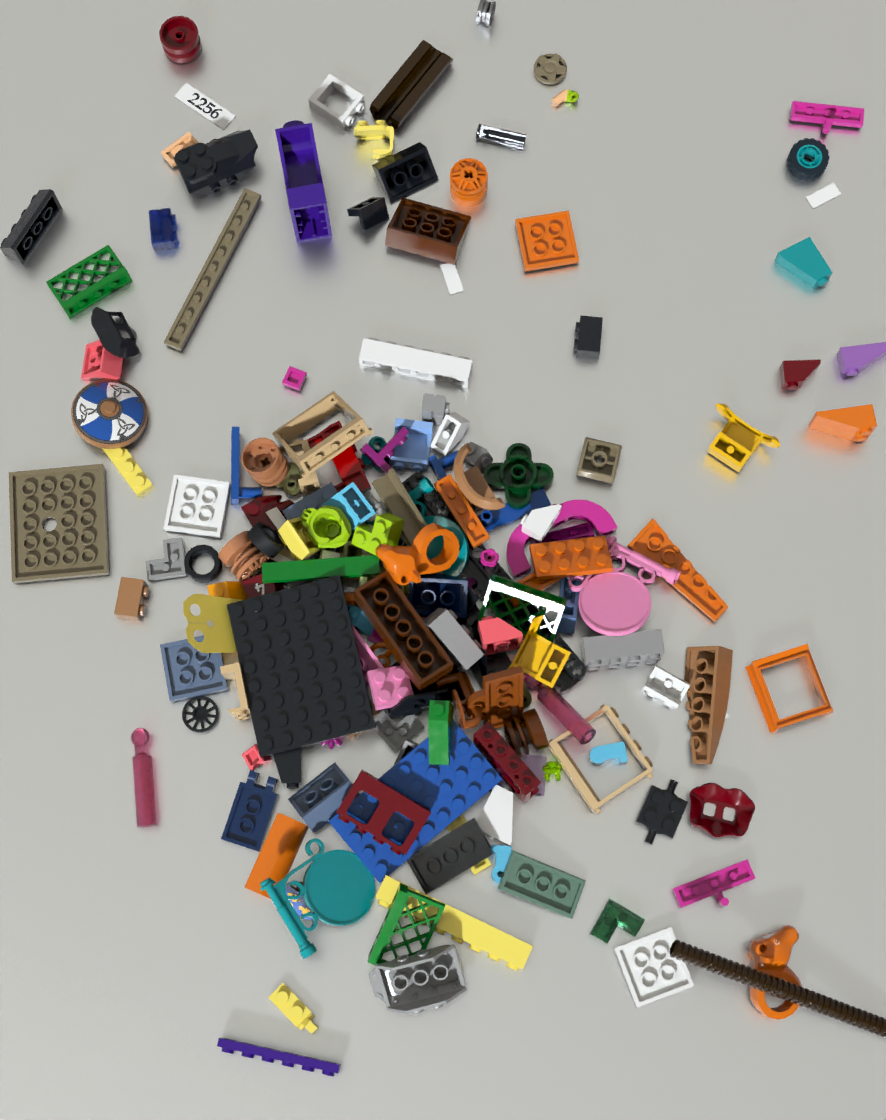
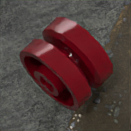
[159,16,202,64]

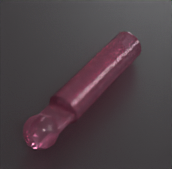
[524,673,596,745]
[131,728,157,828]

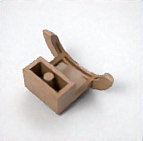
[453,443,505,513]

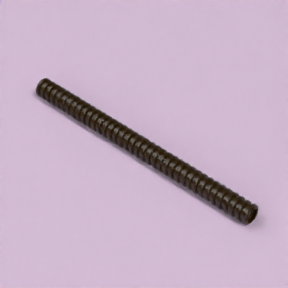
[670,939,886,1038]

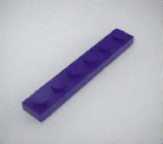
[217,1037,341,1076]

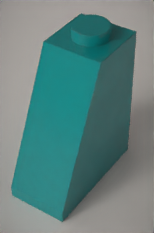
[775,237,833,288]

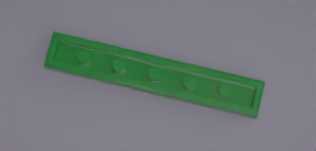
[262,555,380,584]

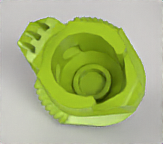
[300,505,351,548]

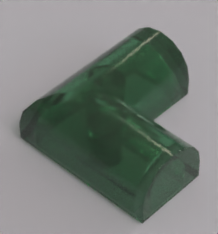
[590,898,645,944]

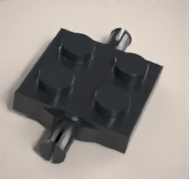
[635,779,688,845]

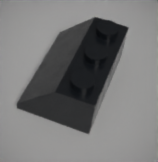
[372,142,438,202]

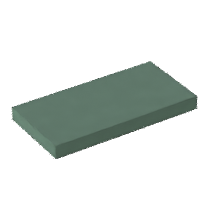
[497,850,586,919]

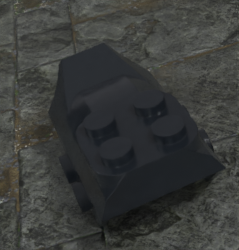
[173,129,258,195]
[386,661,464,717]

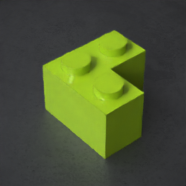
[351,513,404,555]

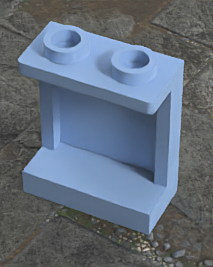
[390,418,433,472]

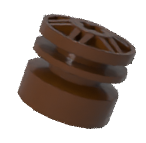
[502,708,549,757]

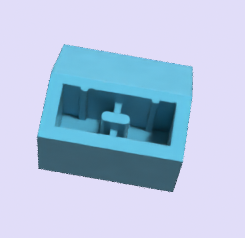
[321,482,376,531]

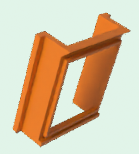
[745,644,833,733]

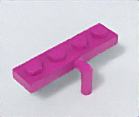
[790,101,864,134]
[672,859,755,908]

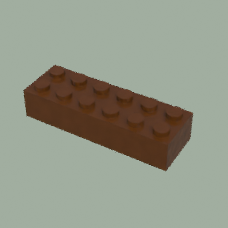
[353,570,454,692]

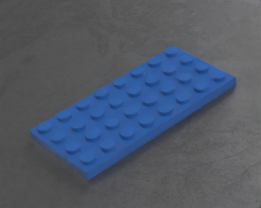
[328,720,502,883]

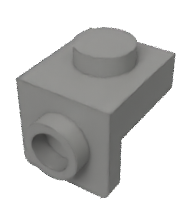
[465,441,493,473]

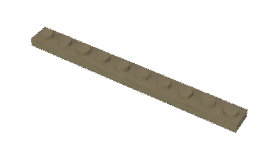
[164,188,261,351]

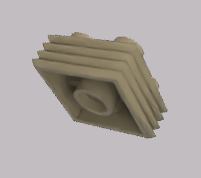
[576,437,622,484]

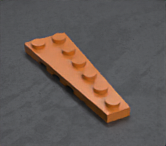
[627,518,728,622]

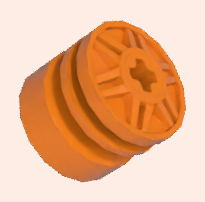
[450,158,488,207]

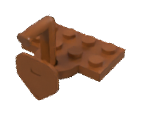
[433,666,524,730]

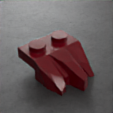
[241,495,294,532]

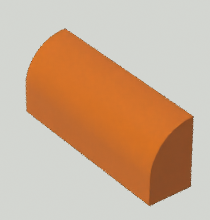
[245,813,309,899]

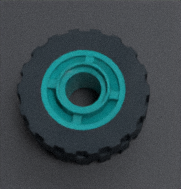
[787,138,829,181]

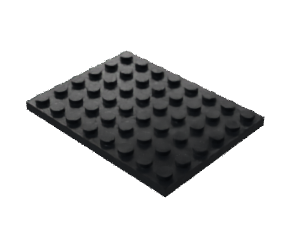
[227,575,376,757]

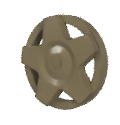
[534,54,567,85]

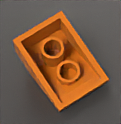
[809,404,877,442]

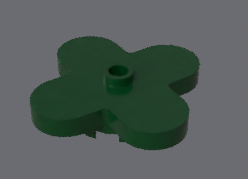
[483,443,554,509]

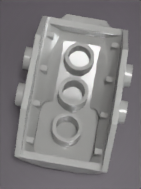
[369,944,467,1014]

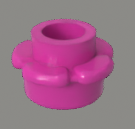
[480,549,499,567]

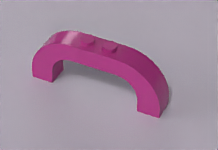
[506,500,617,580]

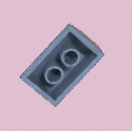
[288,763,360,833]

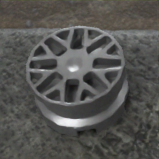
[476,0,496,27]

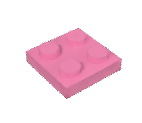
[367,665,414,710]

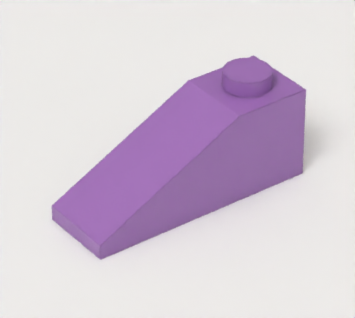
[837,342,886,376]

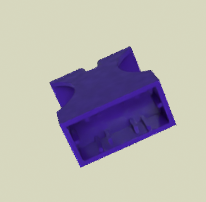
[275,120,332,242]

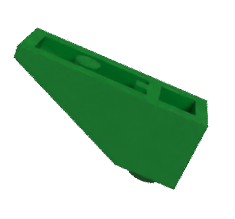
[428,700,454,765]

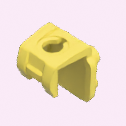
[354,120,394,161]

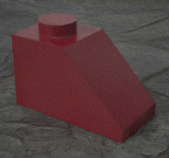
[780,359,821,390]

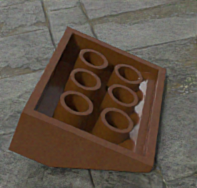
[385,197,471,265]

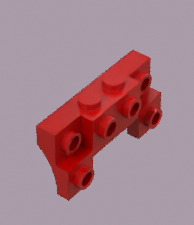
[307,421,371,493]

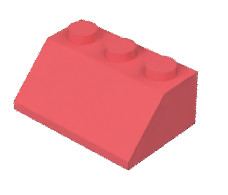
[478,616,523,656]

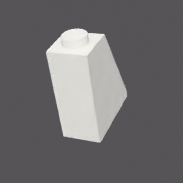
[477,783,513,846]

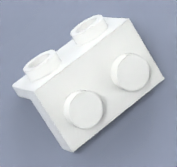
[643,665,691,708]

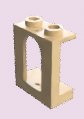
[289,439,320,498]
[220,662,251,720]

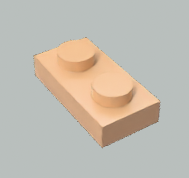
[161,132,199,168]

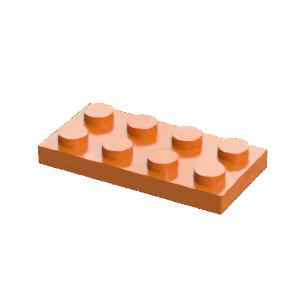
[529,535,613,581]

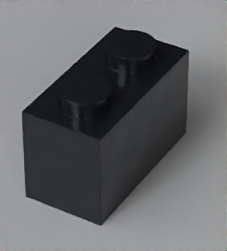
[573,316,603,359]

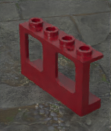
[473,721,541,804]
[336,769,431,855]

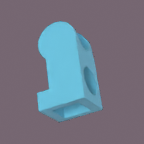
[589,741,628,766]
[491,844,512,883]

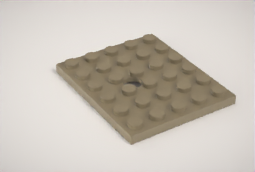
[9,464,109,583]

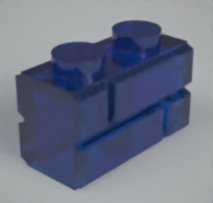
[149,208,178,251]

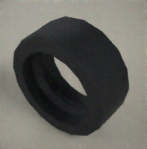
[248,522,284,558]
[184,544,222,583]

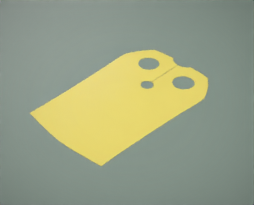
[183,594,242,653]

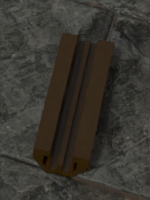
[369,40,453,129]

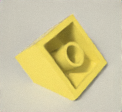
[278,517,323,561]

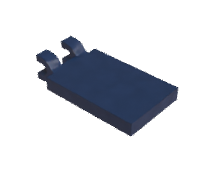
[221,770,279,852]

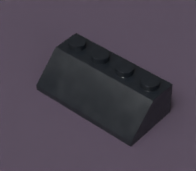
[0,189,62,265]

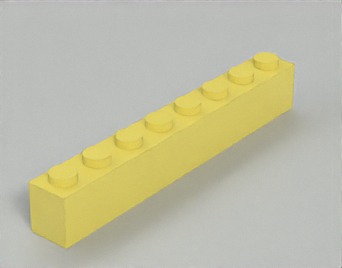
[375,875,533,971]

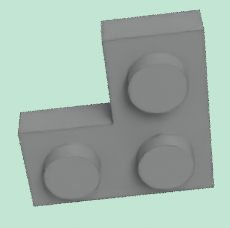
[146,537,187,581]
[374,710,424,753]

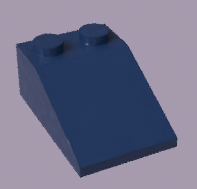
[409,573,468,618]

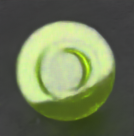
[542,761,562,782]

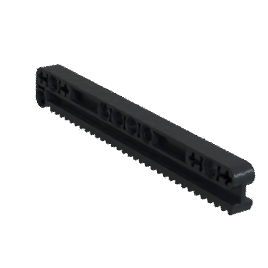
[402,473,586,695]

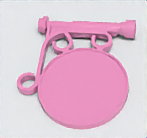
[568,536,681,636]

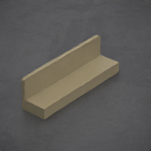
[372,468,427,546]

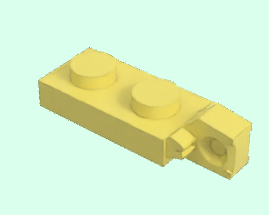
[268,983,318,1034]

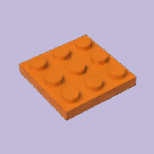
[515,210,579,272]

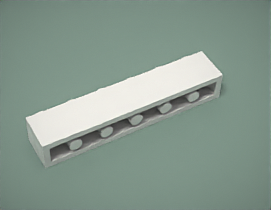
[358,338,473,387]

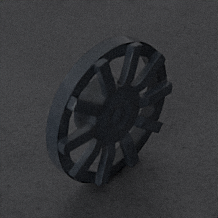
[182,696,219,733]

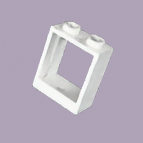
[308,74,365,131]

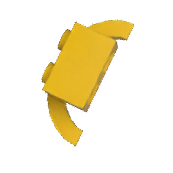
[708,403,780,473]
[508,615,572,688]

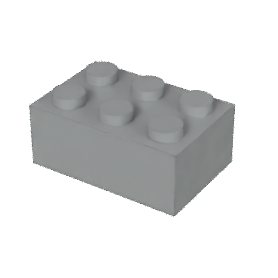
[423,608,484,670]

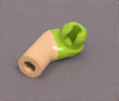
[552,89,579,106]

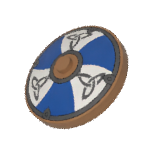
[71,379,148,449]

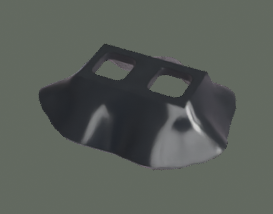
[91,307,140,358]

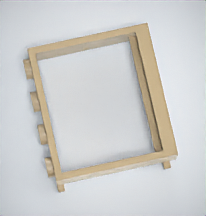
[272,391,373,479]
[548,704,653,814]

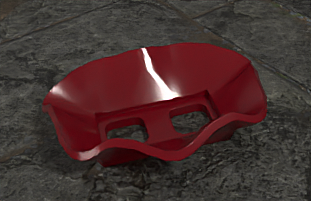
[690,783,755,837]

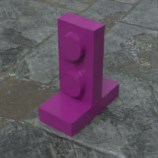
[360,427,409,475]

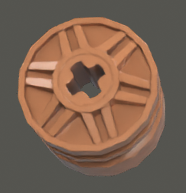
[241,438,289,487]
[218,531,270,582]

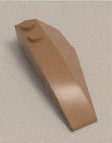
[684,646,733,764]

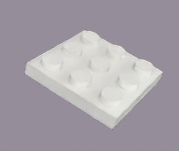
[164,474,231,538]
[614,927,694,1008]

